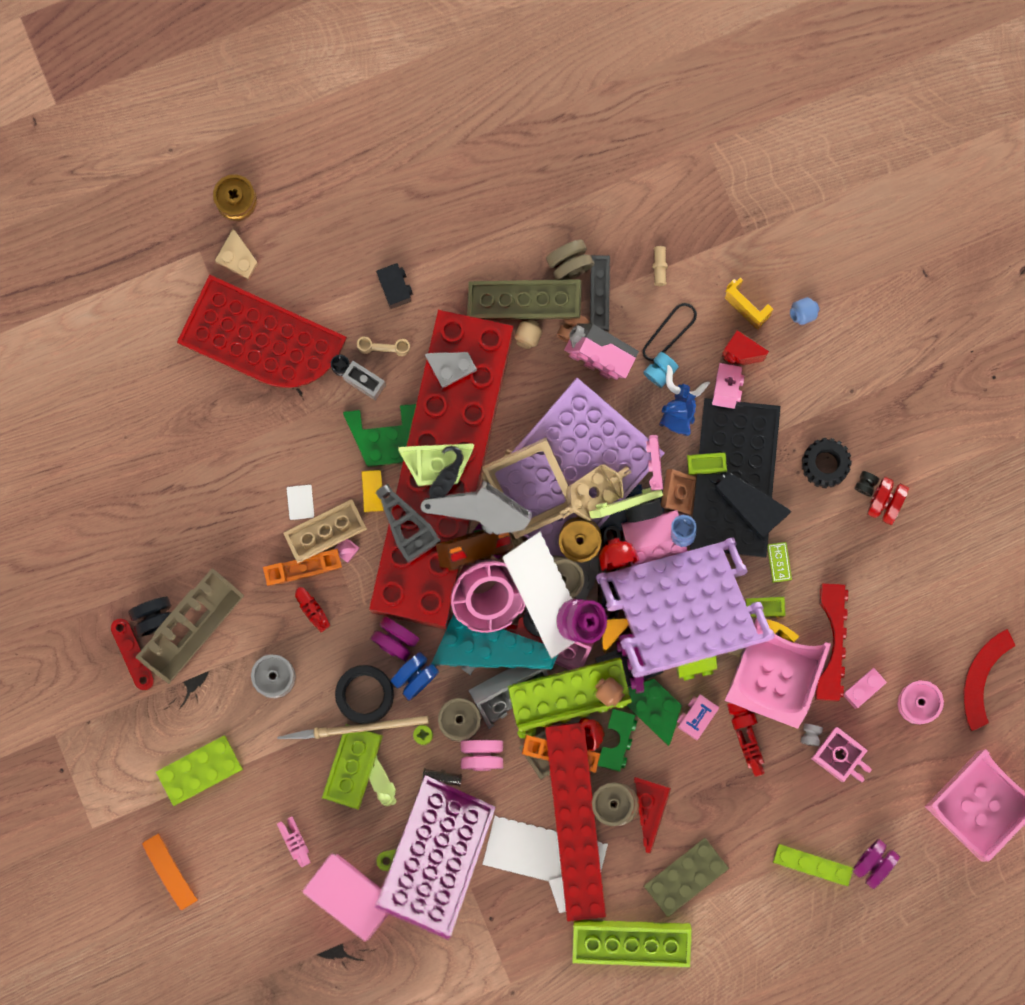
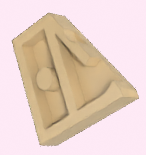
[215,229,258,280]

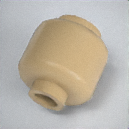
[514,319,542,349]

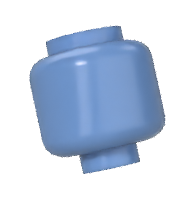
[790,297,819,325]

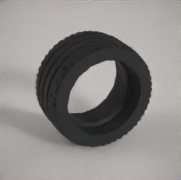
[335,665,394,724]

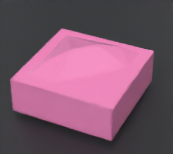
[334,539,360,563]

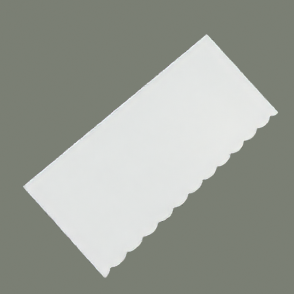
[503,532,575,659]
[483,816,608,881]

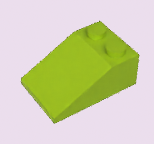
[676,656,717,681]

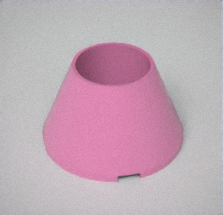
[451,559,526,632]

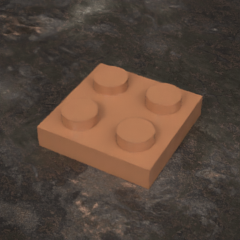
[661,469,697,515]

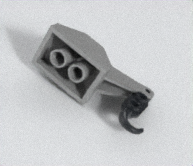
[421,446,532,534]

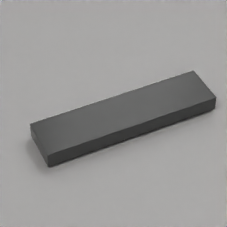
[590,255,610,331]

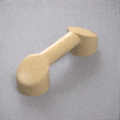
[357,336,410,356]

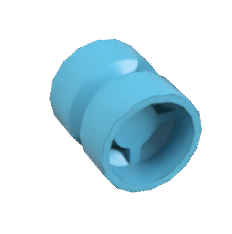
[643,352,679,388]

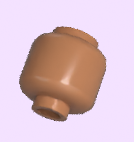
[595,678,624,707]

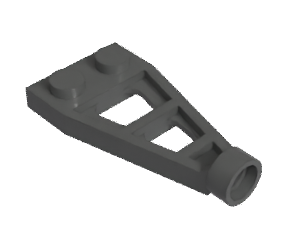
[376,484,441,563]

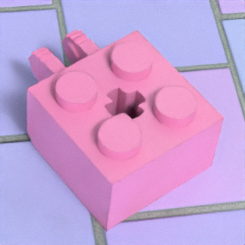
[811,727,872,782]

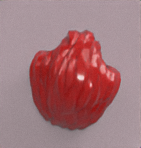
[578,718,605,751]

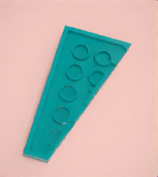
[431,614,558,669]

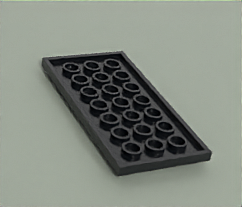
[689,398,781,558]

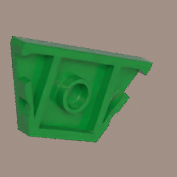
[627,679,682,746]

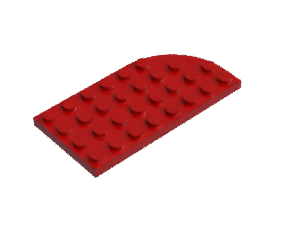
[177,274,347,388]

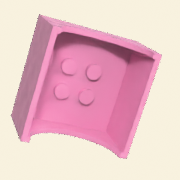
[725,618,831,729]
[925,749,1025,862]
[302,854,389,941]

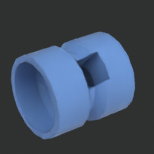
[671,515,696,547]

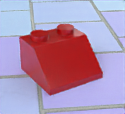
[722,330,769,366]

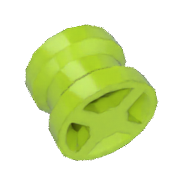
[413,725,433,745]

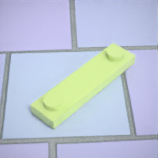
[589,487,663,518]

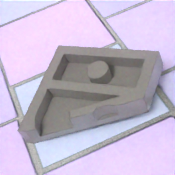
[425,352,477,388]

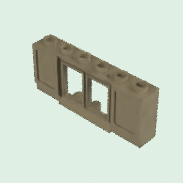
[136,568,244,684]

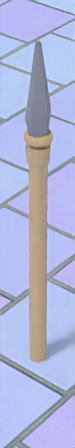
[278,716,429,739]

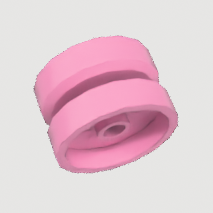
[897,680,944,725]
[461,740,503,771]

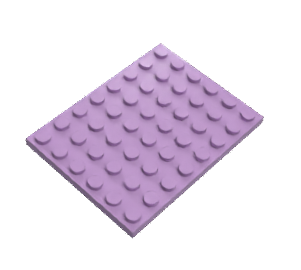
[488,378,665,558]

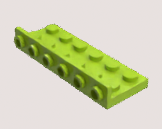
[507,657,632,732]

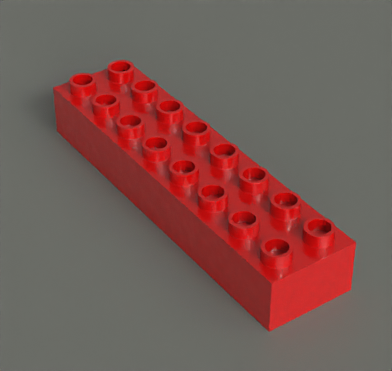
[369,310,514,630]

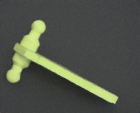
[369,755,396,806]

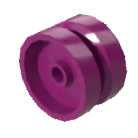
[557,599,607,643]
[370,616,420,662]
[852,838,900,889]

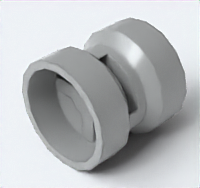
[800,723,823,747]

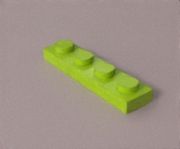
[773,844,853,887]

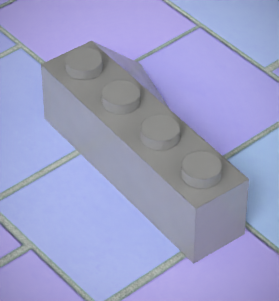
[468,667,548,729]

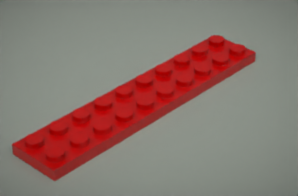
[545,723,606,922]

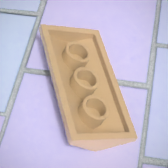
[283,499,367,563]

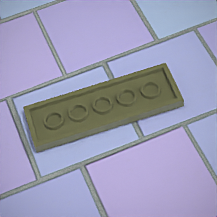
[467,279,582,320]

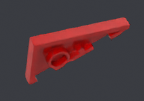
[634,777,671,854]

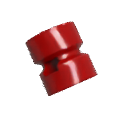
[727,703,758,730]

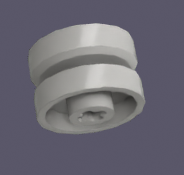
[251,654,296,699]

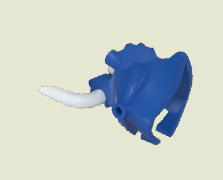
[659,365,710,436]

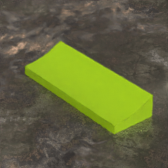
[572,920,692,967]

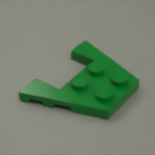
[343,404,416,467]

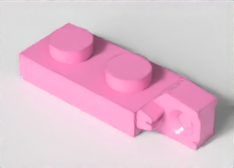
[646,435,663,490]

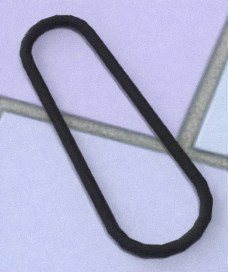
[642,303,697,361]

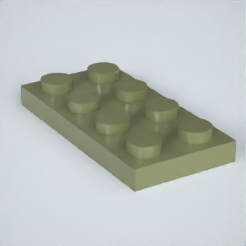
[644,838,729,917]

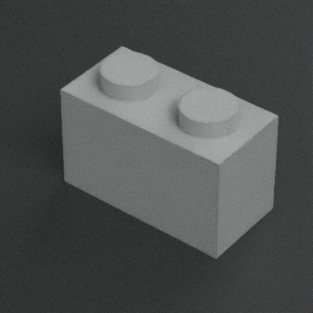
[342,361,386,401]

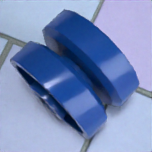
[390,652,439,701]

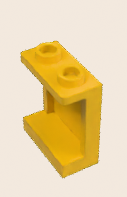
[725,278,773,329]

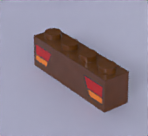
[436,529,513,570]

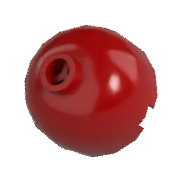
[599,538,639,571]

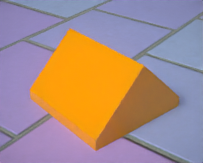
[601,619,629,653]

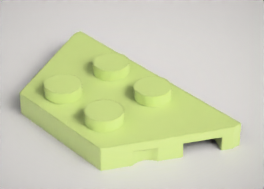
[398,444,474,486]

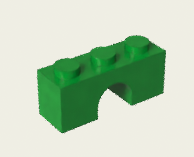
[597,709,638,772]

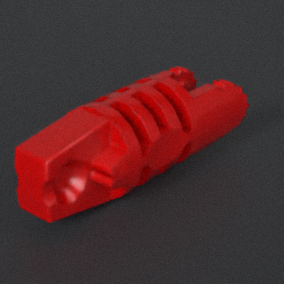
[295,587,330,633]
[735,726,765,777]

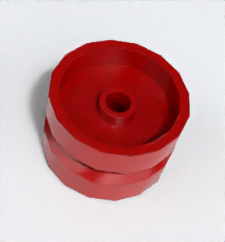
[867,476,909,526]

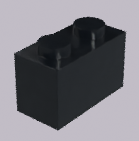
[376,263,413,309]

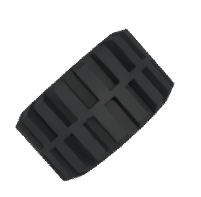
[801,438,852,488]

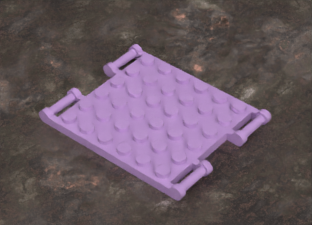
[596,538,775,677]

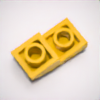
[361,470,383,512]
[766,619,799,643]

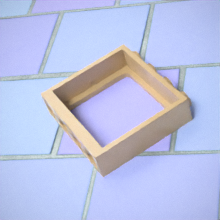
[481,438,568,539]

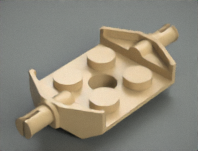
[559,464,631,520]

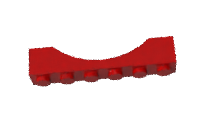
[815,583,849,702]

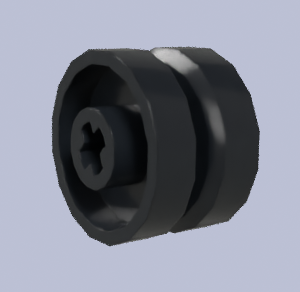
[128,596,171,637]

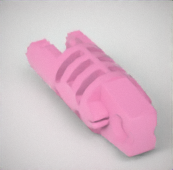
[277,817,310,867]

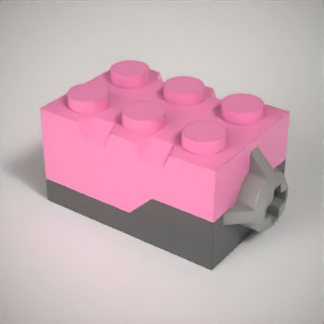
[564,323,639,380]

